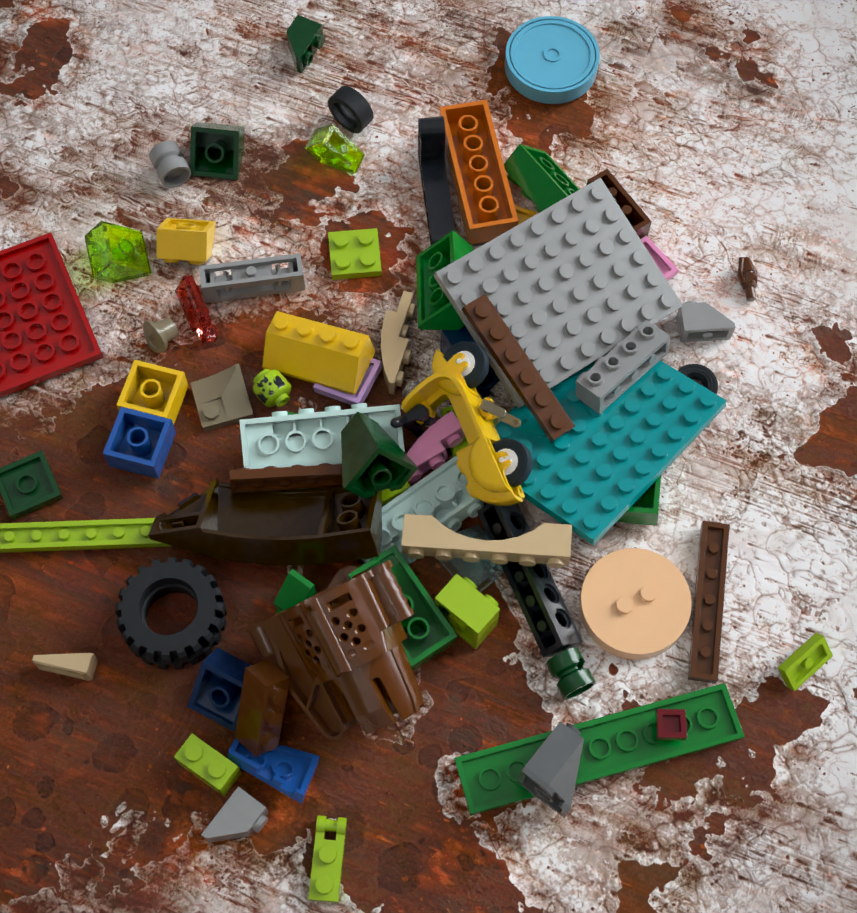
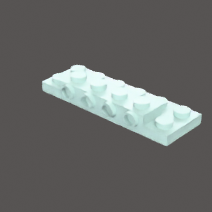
[239,403,405,469]
[362,455,484,564]

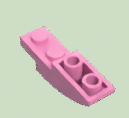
[407,411,465,484]

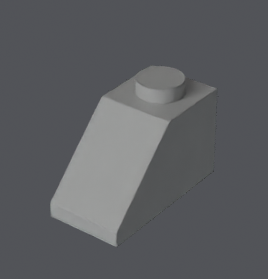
[676,301,736,343]
[201,786,269,843]

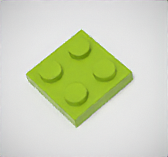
[328,228,382,280]

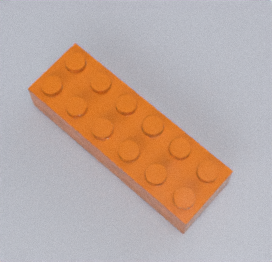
[439,100,519,245]

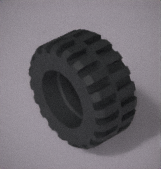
[115,557,227,670]

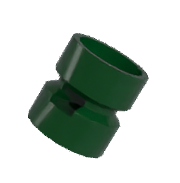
[546,647,596,700]

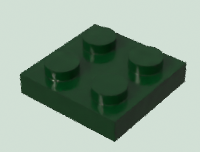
[0,450,63,520]

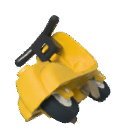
[390,341,533,506]

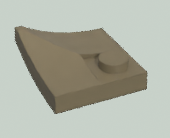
[190,364,254,432]

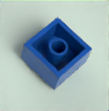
[103,407,176,479]

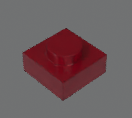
[655,709,687,740]

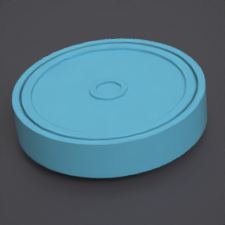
[505,16,600,104]

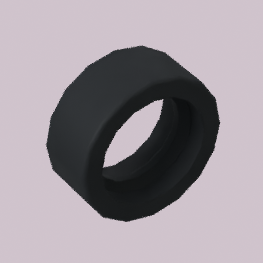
[328,86,374,133]

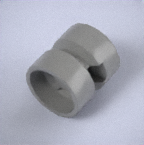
[149,141,191,188]

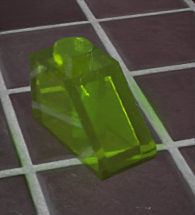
[305,124,365,174]

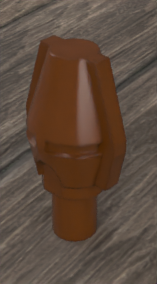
[737,257,758,301]

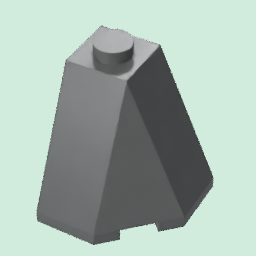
[517,721,584,818]

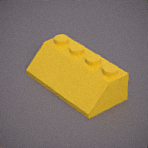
[262,311,375,395]

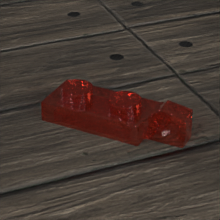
[175,275,219,343]

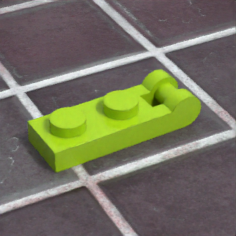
[308,815,347,903]

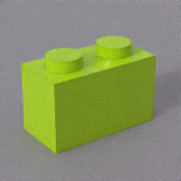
[174,733,241,796]

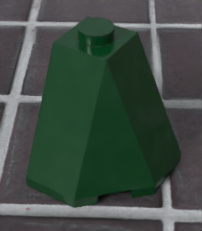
[341,411,418,499]

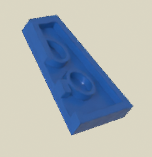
[227,738,319,804]

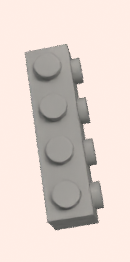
[576,320,671,414]

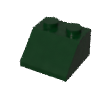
[190,122,245,180]

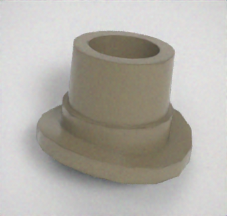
[143,318,178,353]

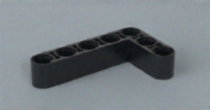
[418,116,456,245]

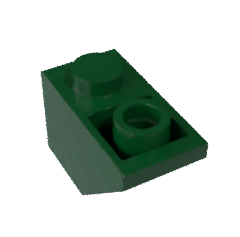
[286,14,325,73]

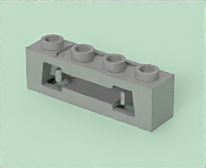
[199,253,305,303]

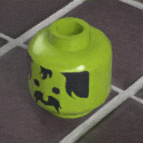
[253,369,292,407]

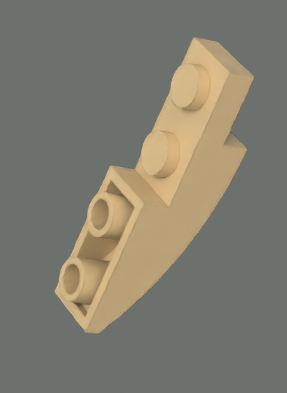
[381,291,417,395]

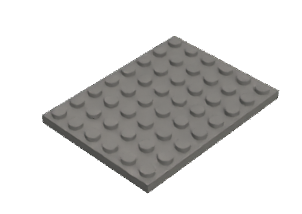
[433,178,683,408]

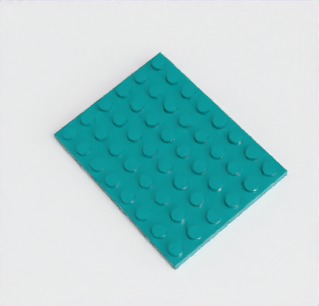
[495,353,726,546]

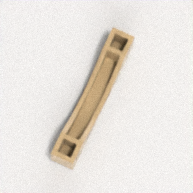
[401,514,572,568]

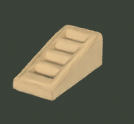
[32,653,98,681]

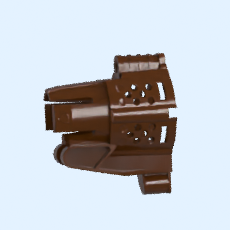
[246,560,424,740]

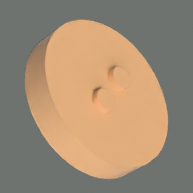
[579,548,692,660]

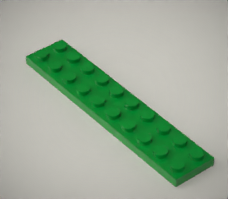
[454,683,745,816]

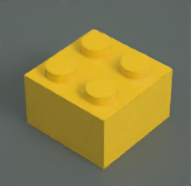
[117,359,188,425]

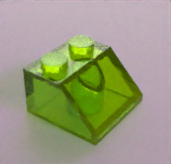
[84,220,151,283]

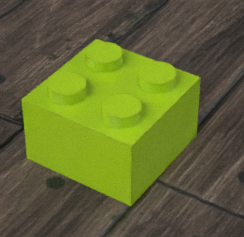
[435,574,500,649]

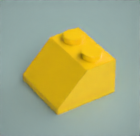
[156,218,216,265]

